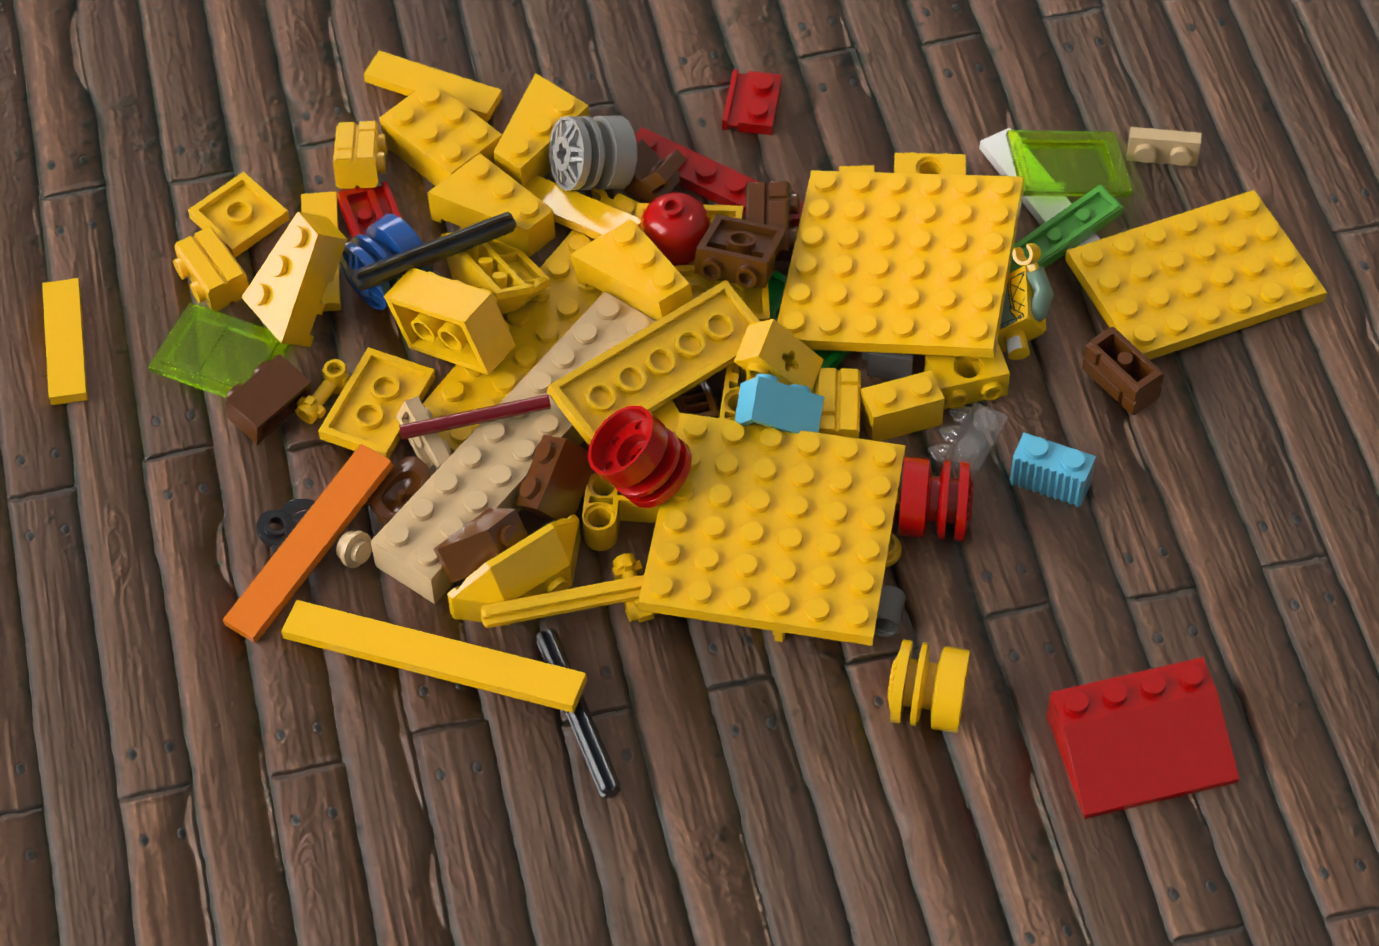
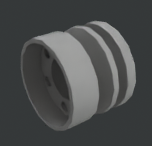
[549,116,637,190]

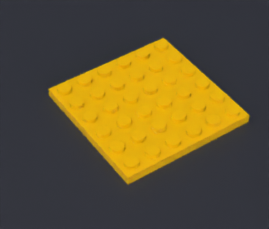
[777,171,1024,358]
[638,413,906,646]

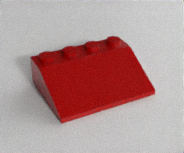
[1046,657,1239,819]

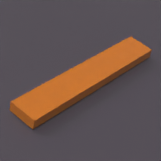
[223,444,394,644]

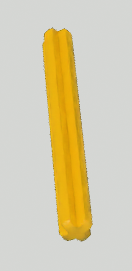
[480,575,644,628]

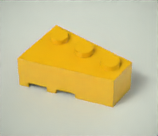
[493,73,589,187]
[428,153,556,257]
[241,211,347,347]
[570,218,693,321]

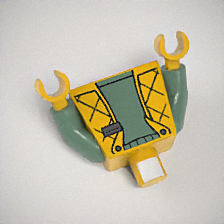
[998,243,1054,360]

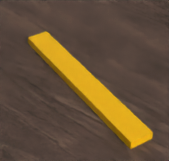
[281,600,587,713]

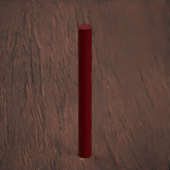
[399,394,551,440]

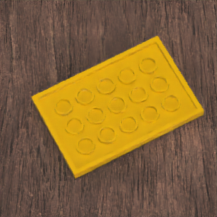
[1065,190,1327,360]

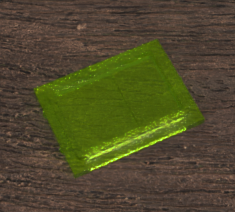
[1006,130,1133,197]
[148,302,291,398]

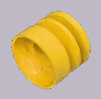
[887,639,971,733]

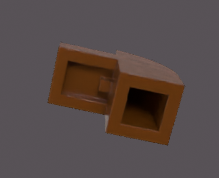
[624,139,687,203]

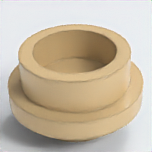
[336,530,372,568]

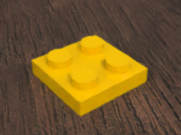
[188,172,290,258]

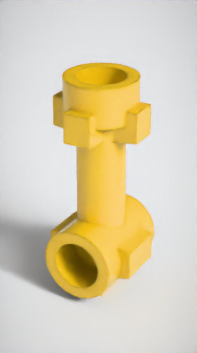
[295,359,350,424]
[612,553,659,623]

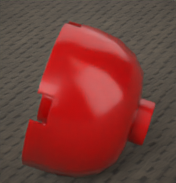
[640,192,711,266]

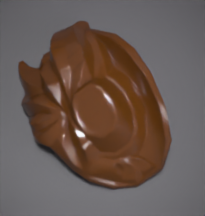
[362,456,431,525]

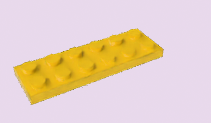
[547,280,760,445]

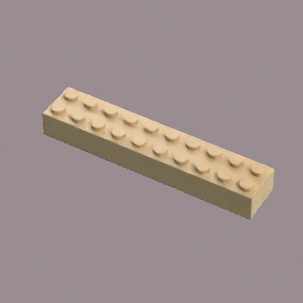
[371,292,656,604]

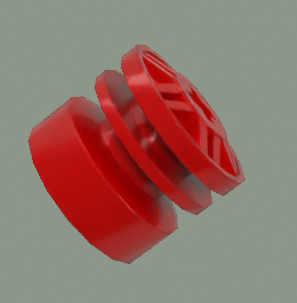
[588,405,692,508]
[898,456,974,542]

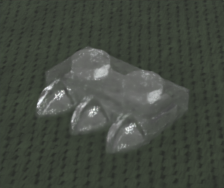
[928,402,1009,479]

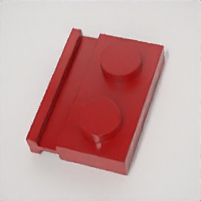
[722,69,782,135]
[337,181,402,239]

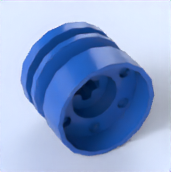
[339,214,433,310]

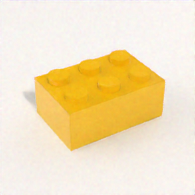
[379,80,502,186]
[384,268,516,375]

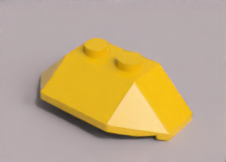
[441,232,550,316]
[447,514,581,625]

